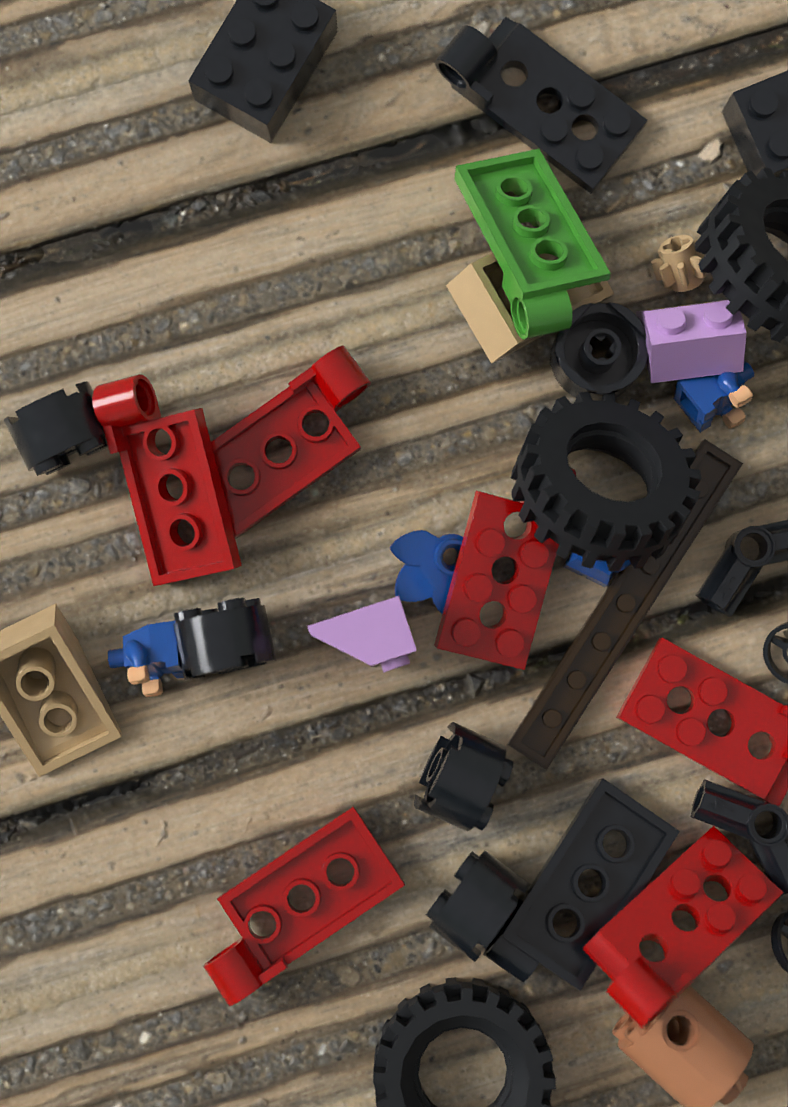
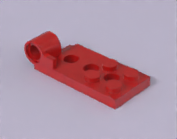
[616,638,788,806]
[582,826,783,1029]

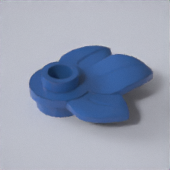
[390,530,463,614]

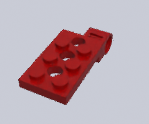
[211,345,371,539]
[92,374,242,586]
[434,468,576,670]
[203,806,405,1006]

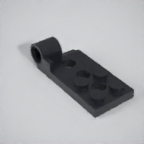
[435,17,648,194]
[483,778,680,991]

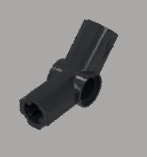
[695,520,788,617]
[690,779,788,896]

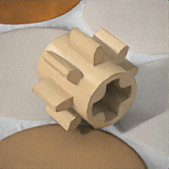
[651,235,706,292]

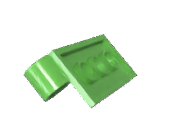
[454,149,611,340]

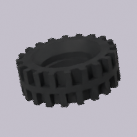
[695,168,788,343]
[511,391,701,571]
[373,977,556,1107]

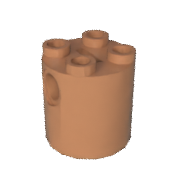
[612,986,754,1107]

